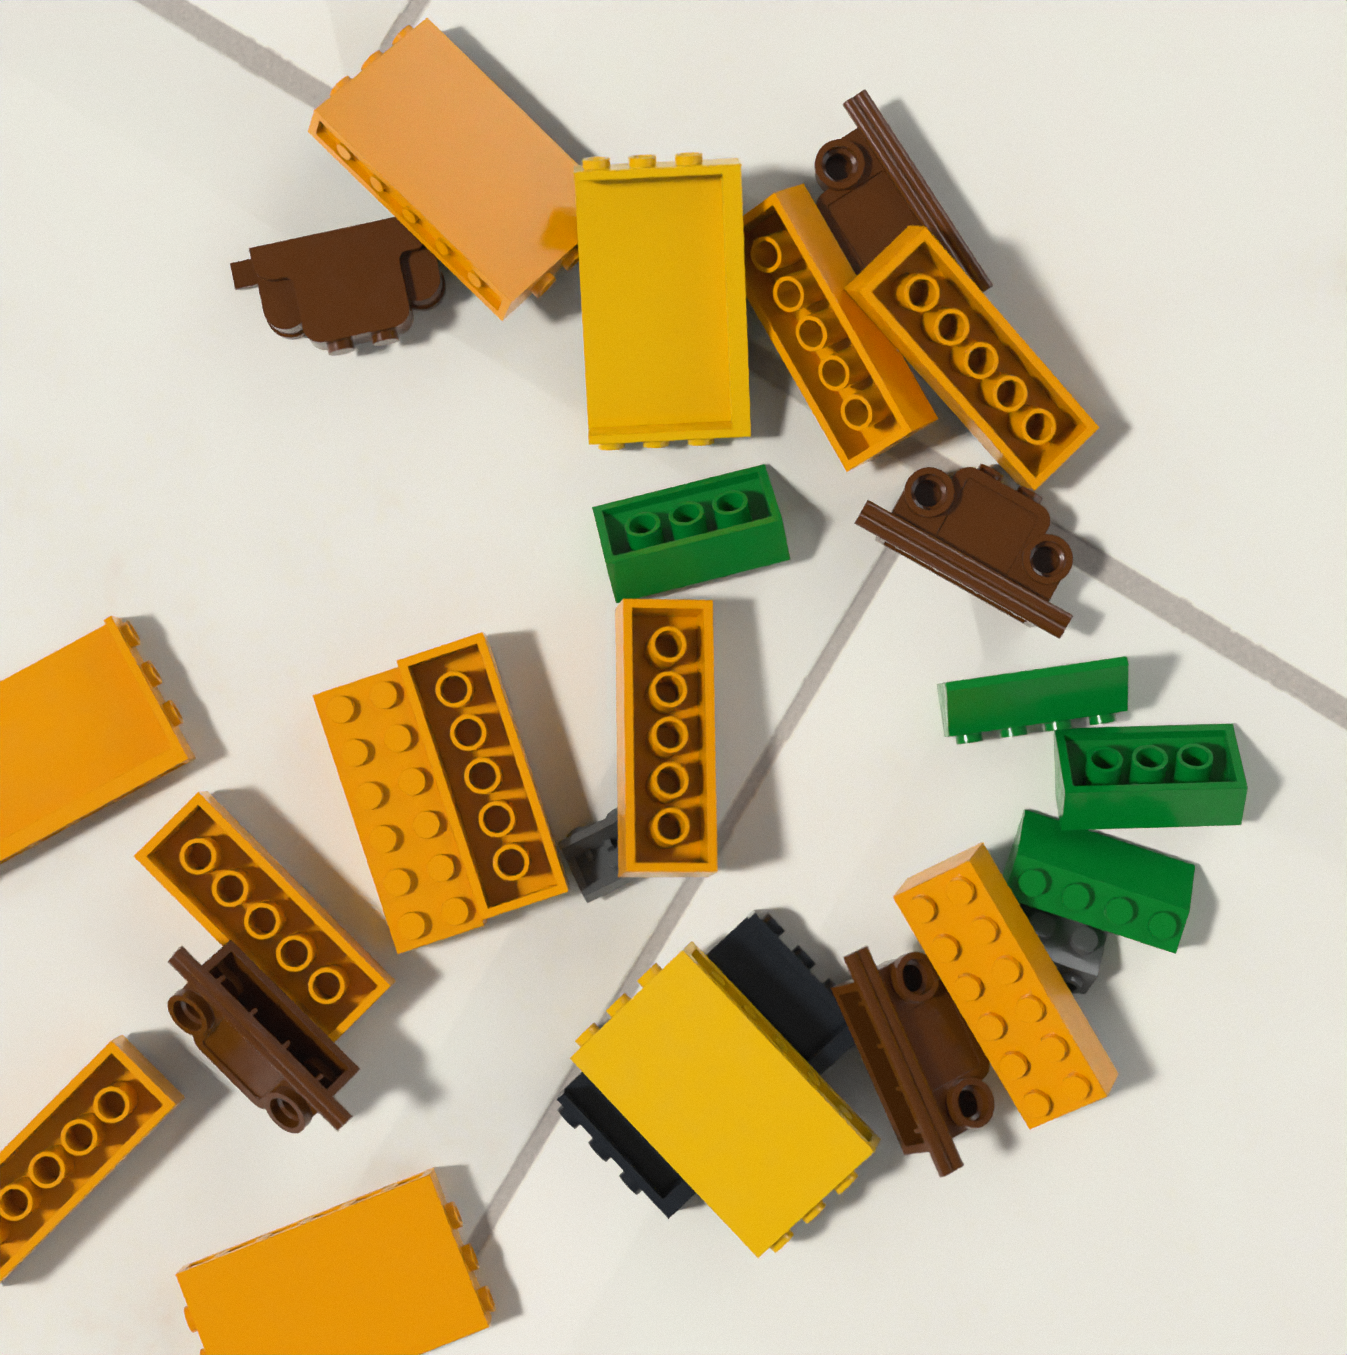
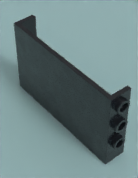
[557,910,855,1219]

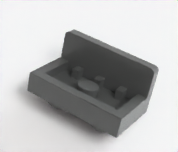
[557,808,639,903]
[1021,904,1108,994]

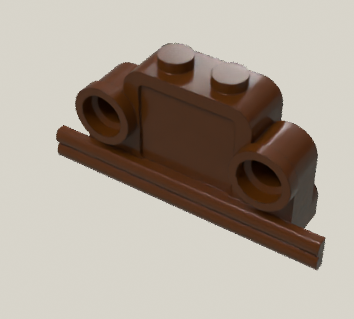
[814,89,994,293]
[230,217,447,356]
[854,464,1073,639]
[167,939,360,1134]
[831,946,995,1177]

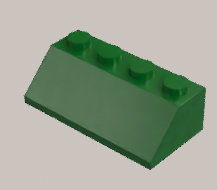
[592,464,790,603]
[937,656,1129,745]
[1054,723,1248,831]
[1003,809,1195,954]

